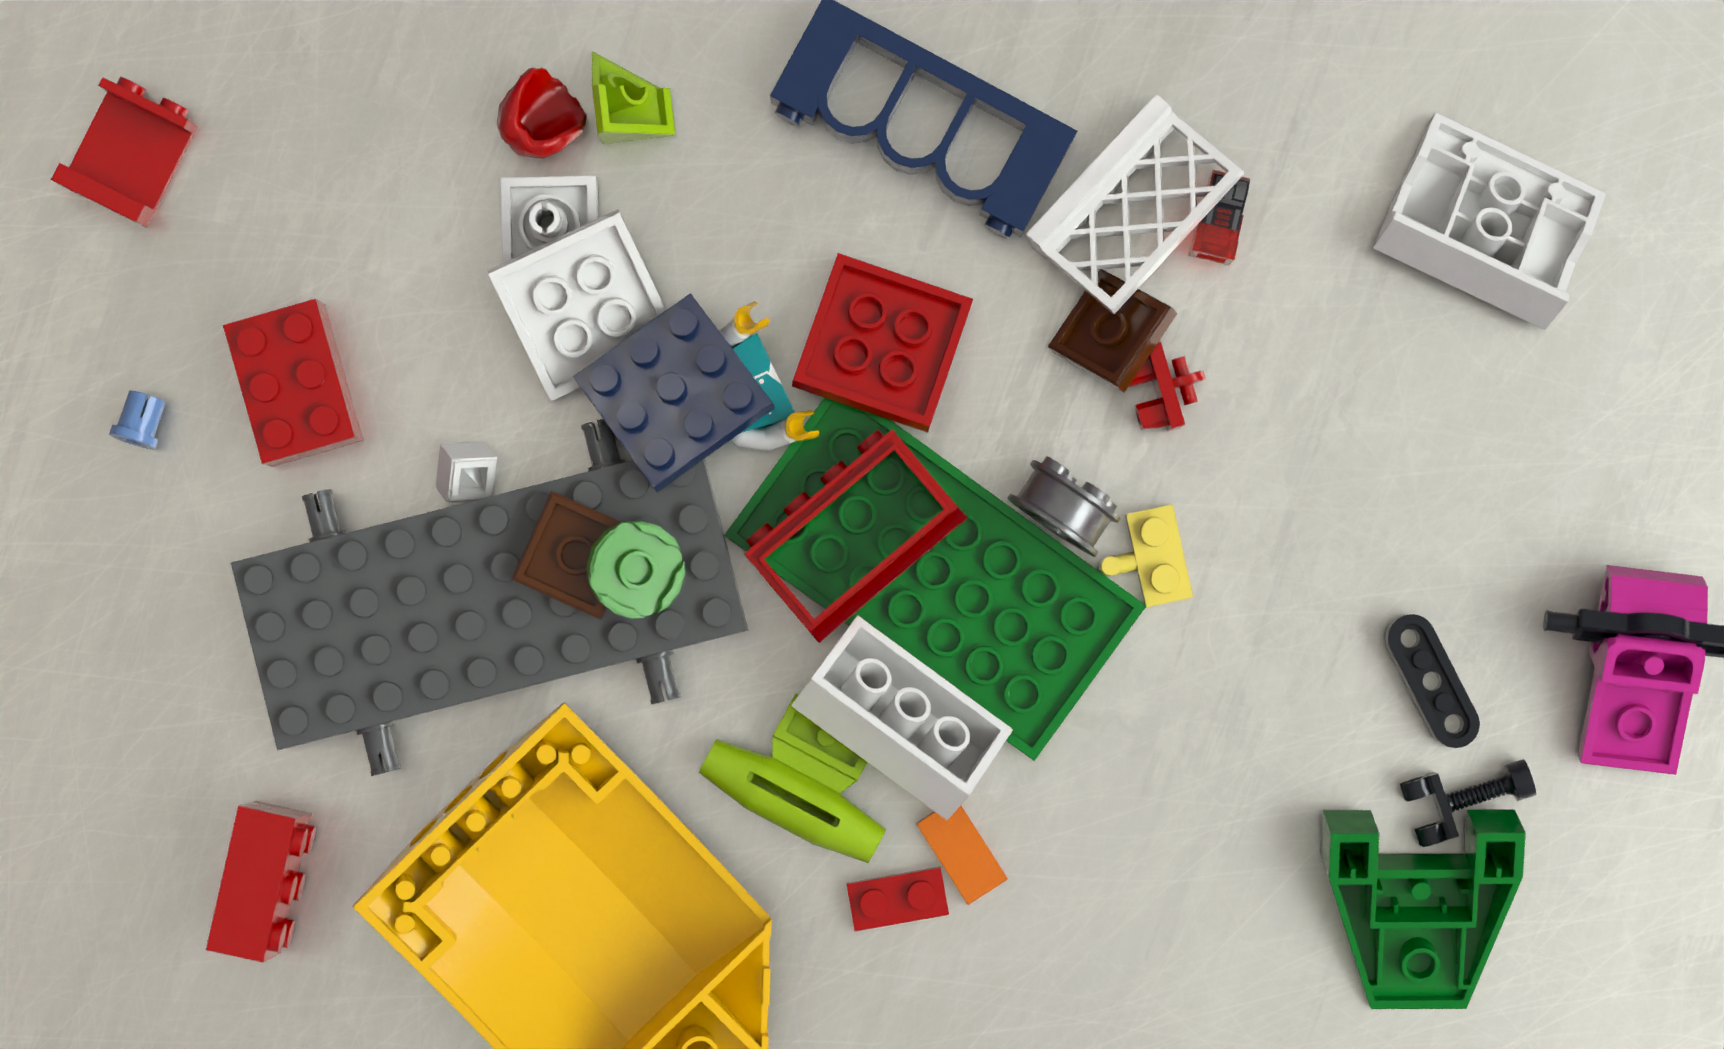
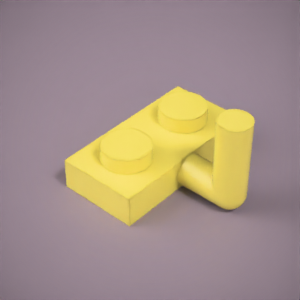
[1098,504,1193,608]

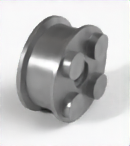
[1007,456,1121,557]

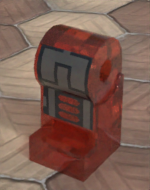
[1188,169,1250,266]

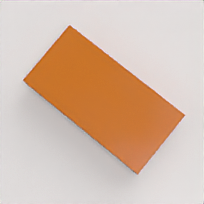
[916,805,1008,905]

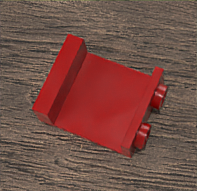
[51,76,198,228]

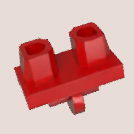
[1129,342,1206,432]

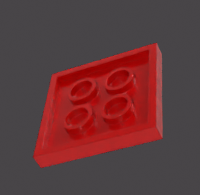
[792,253,973,433]

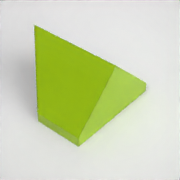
[592,51,675,144]

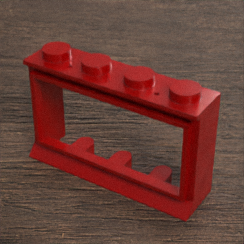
[744,429,968,643]

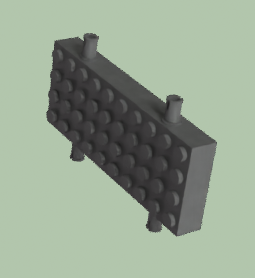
[231,419,749,776]

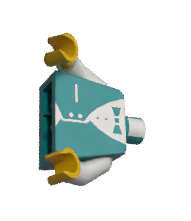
[719,301,819,451]

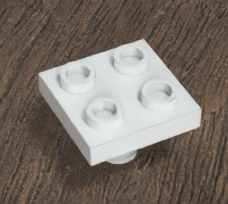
[500,176,598,263]

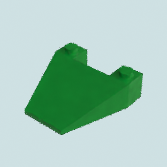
[1321,809,1526,1009]

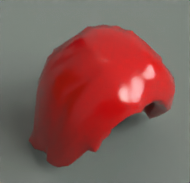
[497,67,587,159]

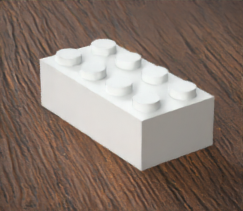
[791,615,1013,820]

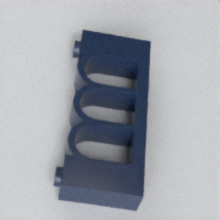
[770,0,1077,239]

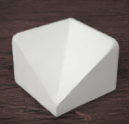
[436,442,497,502]

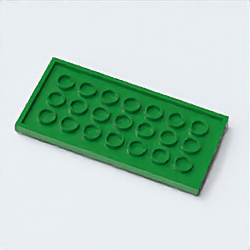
[724,398,1146,761]

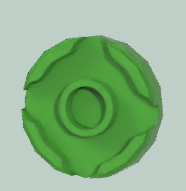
[586,520,685,619]

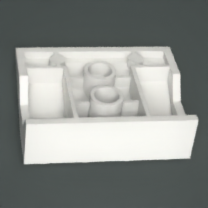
[1373,112,1606,330]

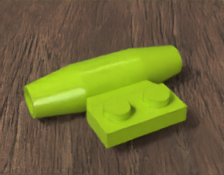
[699,693,886,863]

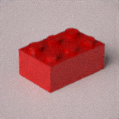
[223,298,364,467]
[206,801,316,963]

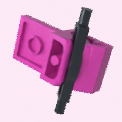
[1543,565,1724,775]

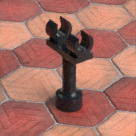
[1400,759,1536,848]

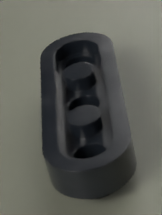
[1385,614,1480,748]

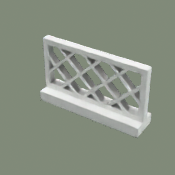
[1026,94,1244,315]

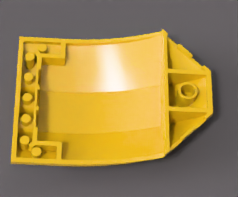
[353,702,772,1049]

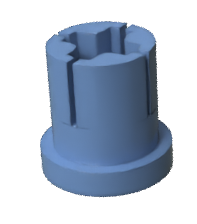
[109,390,166,450]

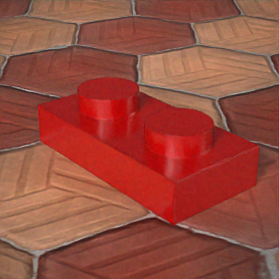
[846,866,949,931]

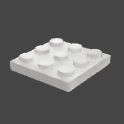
[487,209,666,401]

